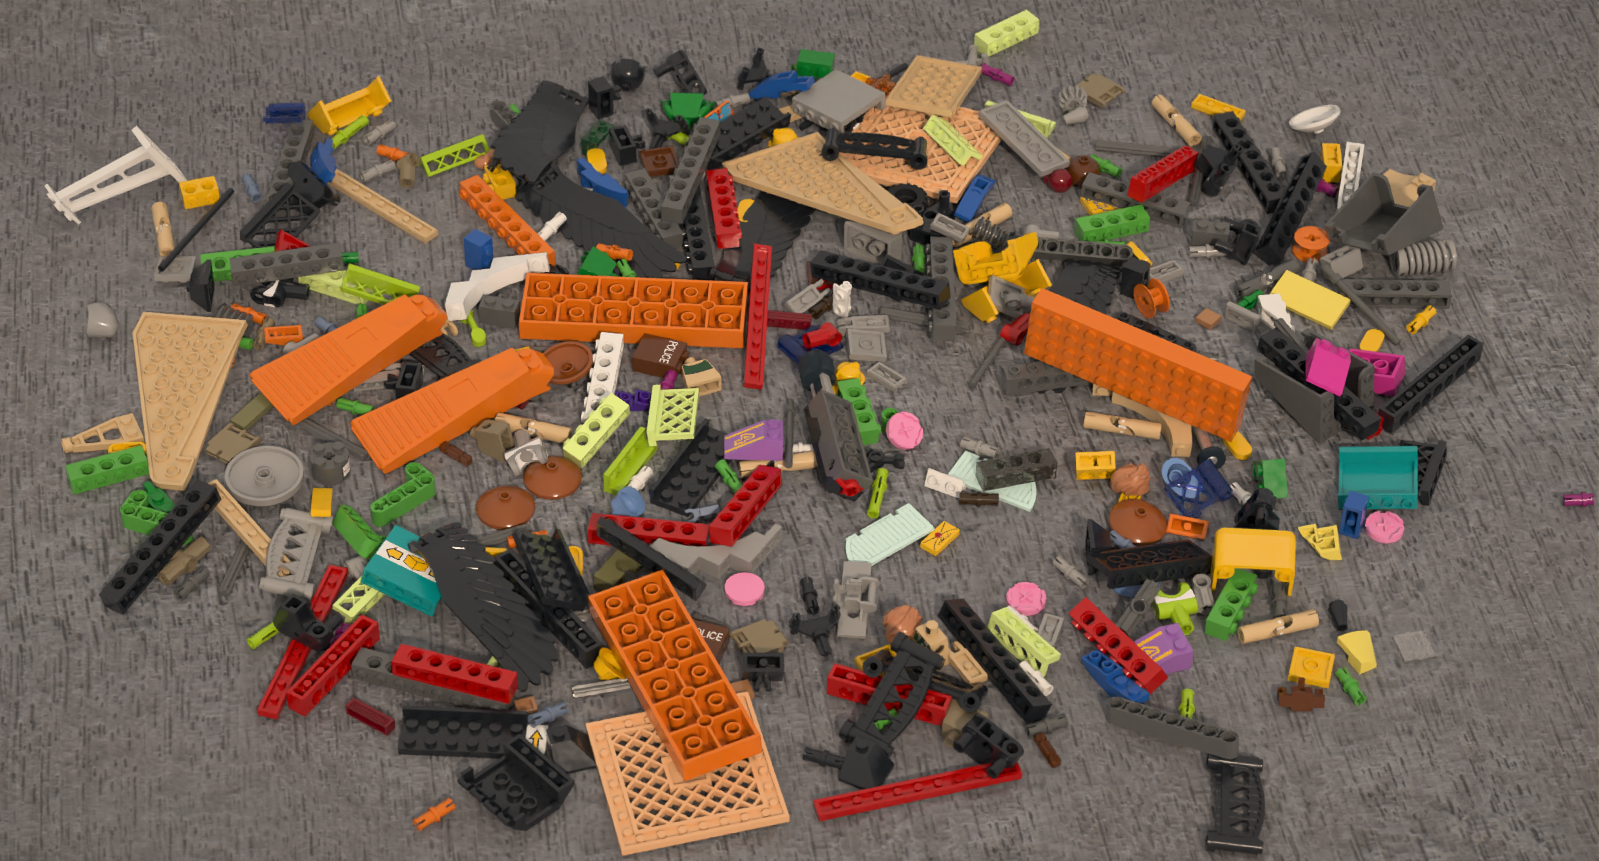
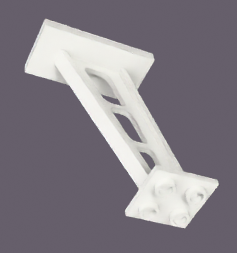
[45,126,188,225]

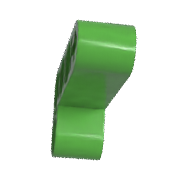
[370,462,436,527]
[120,490,193,545]
[332,505,386,559]

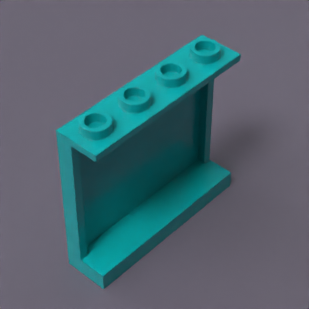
[1338,446,1418,509]

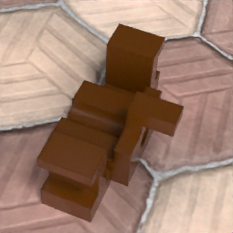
[1277,677,1325,711]

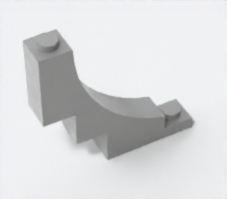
[649,524,782,579]

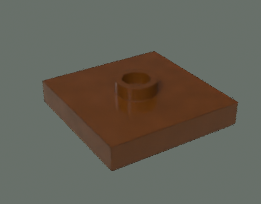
[639,146,679,177]

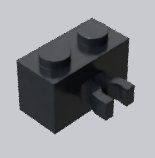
[588,76,621,120]
[609,125,645,166]
[1119,256,1151,299]
[385,362,423,400]
[740,653,785,692]

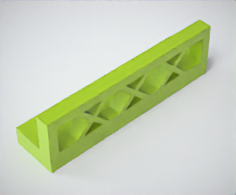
[418,134,490,178]
[340,263,420,305]
[603,427,658,495]

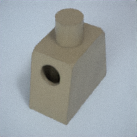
[470,419,515,463]
[942,699,989,748]

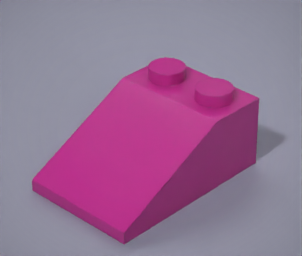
[1306,338,1351,396]
[1349,348,1406,396]

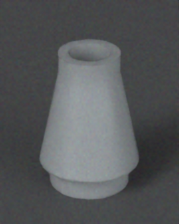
[1062,106,1089,125]

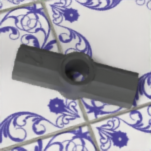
[1116,579,1161,637]

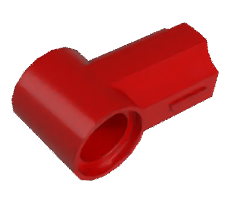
[1000,313,1030,346]
[802,322,842,349]

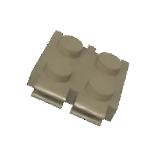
[1077,73,1125,108]
[205,422,262,464]
[729,619,789,653]

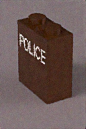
[632,333,690,378]
[692,619,730,664]

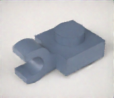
[684,504,720,523]

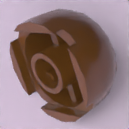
[1066,155,1101,189]

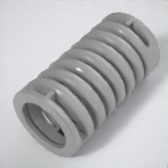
[1389,239,1457,277]

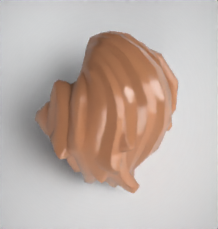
[1110,463,1151,496]
[883,605,923,644]

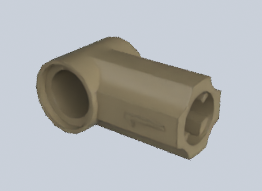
[397,152,420,188]

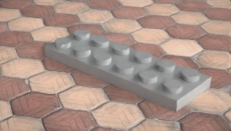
[979,100,1070,177]

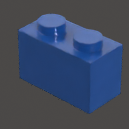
[464,229,494,270]
[1339,491,1369,539]

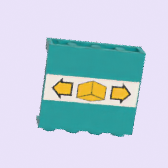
[361,525,442,617]

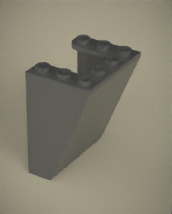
[1324,172,1443,255]
[1254,328,1374,444]

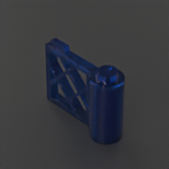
[263,102,306,123]
[777,325,844,365]
[1164,459,1233,518]

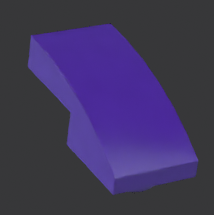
[615,389,652,411]

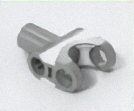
[504,429,548,477]

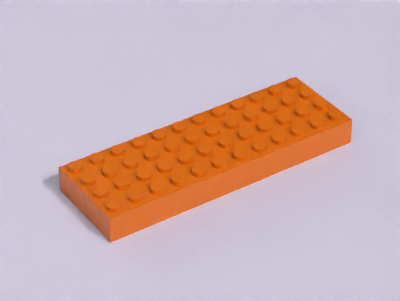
[519,273,748,348]
[1024,288,1252,442]
[588,570,762,781]

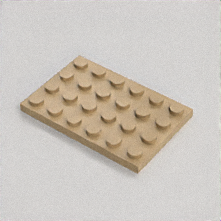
[886,55,982,118]

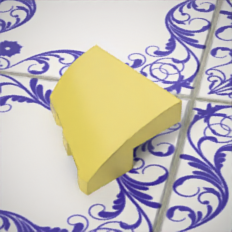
[1298,524,1342,560]
[1337,631,1377,675]

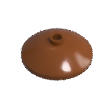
[543,341,593,385]
[523,455,582,500]
[476,485,535,530]
[1108,499,1167,546]

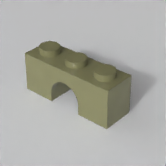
[593,549,643,592]

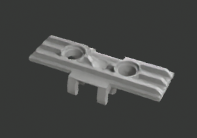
[832,561,879,639]

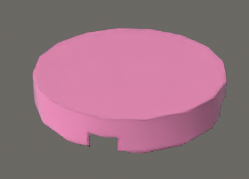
[886,412,923,450]
[1365,511,1404,543]
[724,572,765,606]
[1006,582,1046,616]

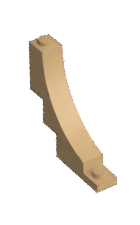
[1092,383,1192,457]

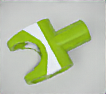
[1151,582,1198,636]

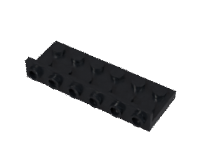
[685,97,791,170]
[649,418,732,517]
[596,517,707,601]
[513,529,590,612]
[1087,539,1212,589]
[398,706,529,759]

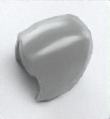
[85,303,119,338]

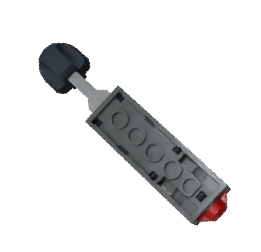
[798,350,873,502]

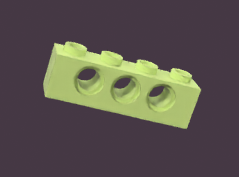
[974,10,1040,57]
[298,270,374,304]
[562,393,630,469]

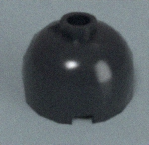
[611,59,645,91]

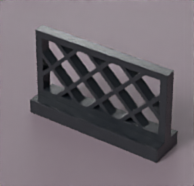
[240,182,321,248]
[1399,440,1447,506]

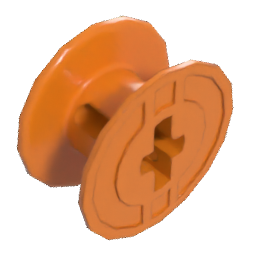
[1292,226,1330,263]
[1134,278,1170,319]

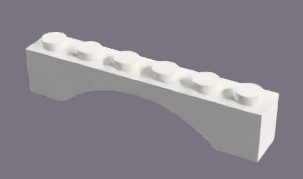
[1256,294,1295,333]

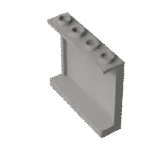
[792,69,886,133]

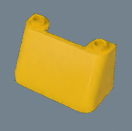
[953,231,1038,285]

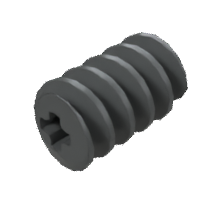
[970,217,1010,251]
[212,305,254,338]

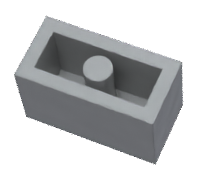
[1320,245,1363,280]

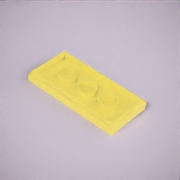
[1270,270,1350,330]

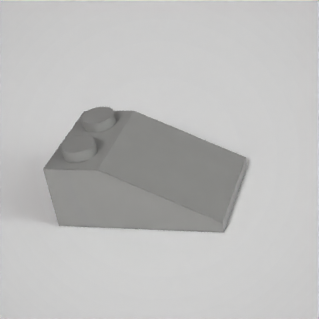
[844,221,902,265]

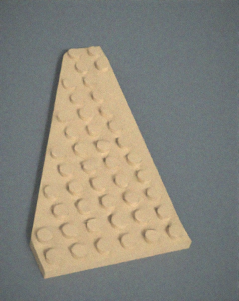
[722,132,923,235]
[132,312,248,491]

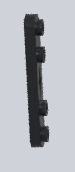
[1114,312,1197,352]

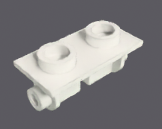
[833,281,852,318]
[924,468,967,498]

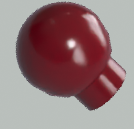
[1044,169,1073,193]

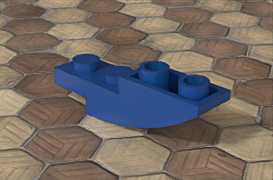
[749,70,815,100]
[311,137,337,184]
[577,157,629,207]
[954,174,996,222]
[1081,649,1149,704]

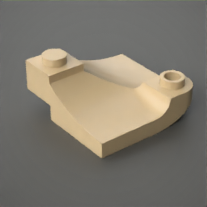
[1383,169,1436,207]

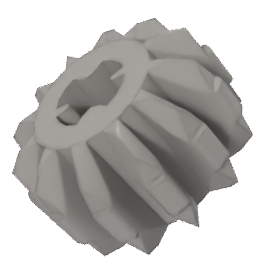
[1058,85,1088,112]

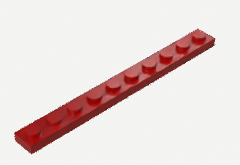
[743,244,772,390]
[257,565,349,719]
[813,762,1022,821]

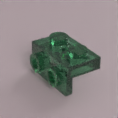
[580,120,614,157]

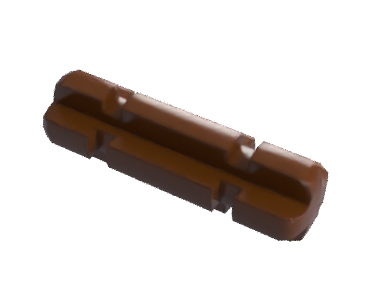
[439,441,472,466]
[1034,733,1061,768]

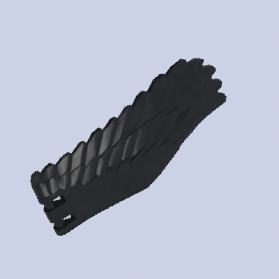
[491,81,589,184]
[516,162,688,279]
[709,191,816,292]
[1030,259,1121,394]
[408,522,558,692]

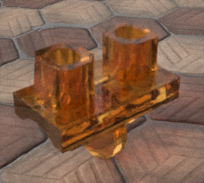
[865,73,896,98]

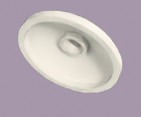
[1289,105,1341,133]

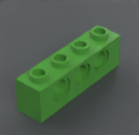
[1074,204,1150,241]
[200,246,275,282]
[836,378,881,445]
[65,445,149,495]
[1204,568,1259,641]

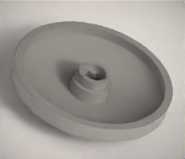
[225,446,304,506]

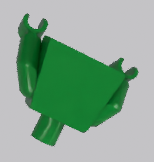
[661,93,714,131]
[577,246,621,277]

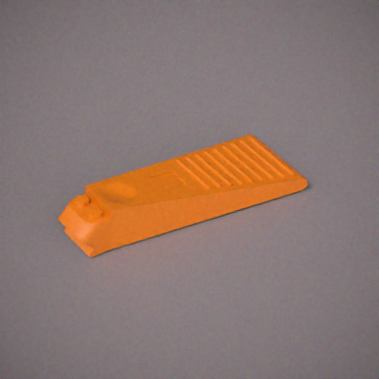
[250,294,447,425]
[350,347,554,474]

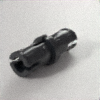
[800,577,820,614]
[803,747,845,769]

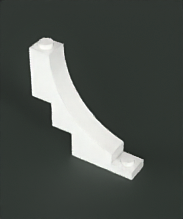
[445,252,550,321]

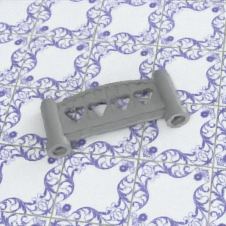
[259,507,334,601]

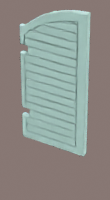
[948,451,1036,512]
[845,503,935,566]

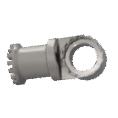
[1004,292,1036,310]

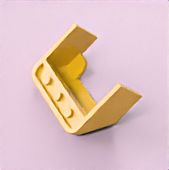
[307,77,392,136]
[960,259,1052,323]
[1210,528,1296,596]

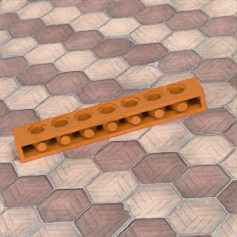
[458,175,556,266]

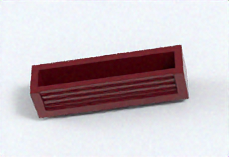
[767,310,812,331]
[345,697,396,736]

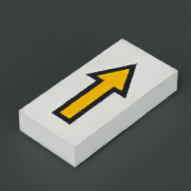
[526,725,548,755]

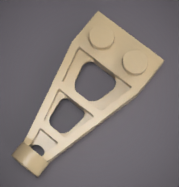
[61,413,144,454]

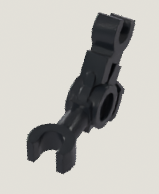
[865,448,905,473]

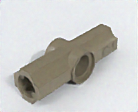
[157,536,211,586]

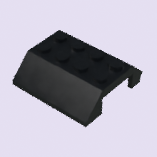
[457,734,575,831]

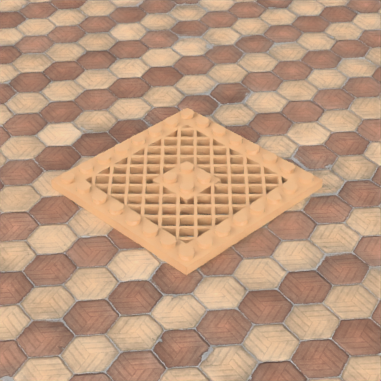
[839,88,1002,203]
[585,691,789,856]

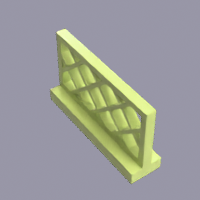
[647,385,699,446]

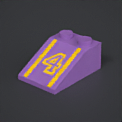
[724,419,783,461]
[1126,623,1194,681]

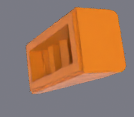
[264,325,303,346]

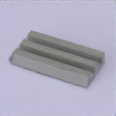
[930,213,971,244]
[1149,260,1184,282]
[1224,301,1261,333]
[867,362,907,393]

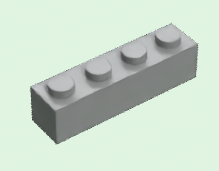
[353,370,400,392]

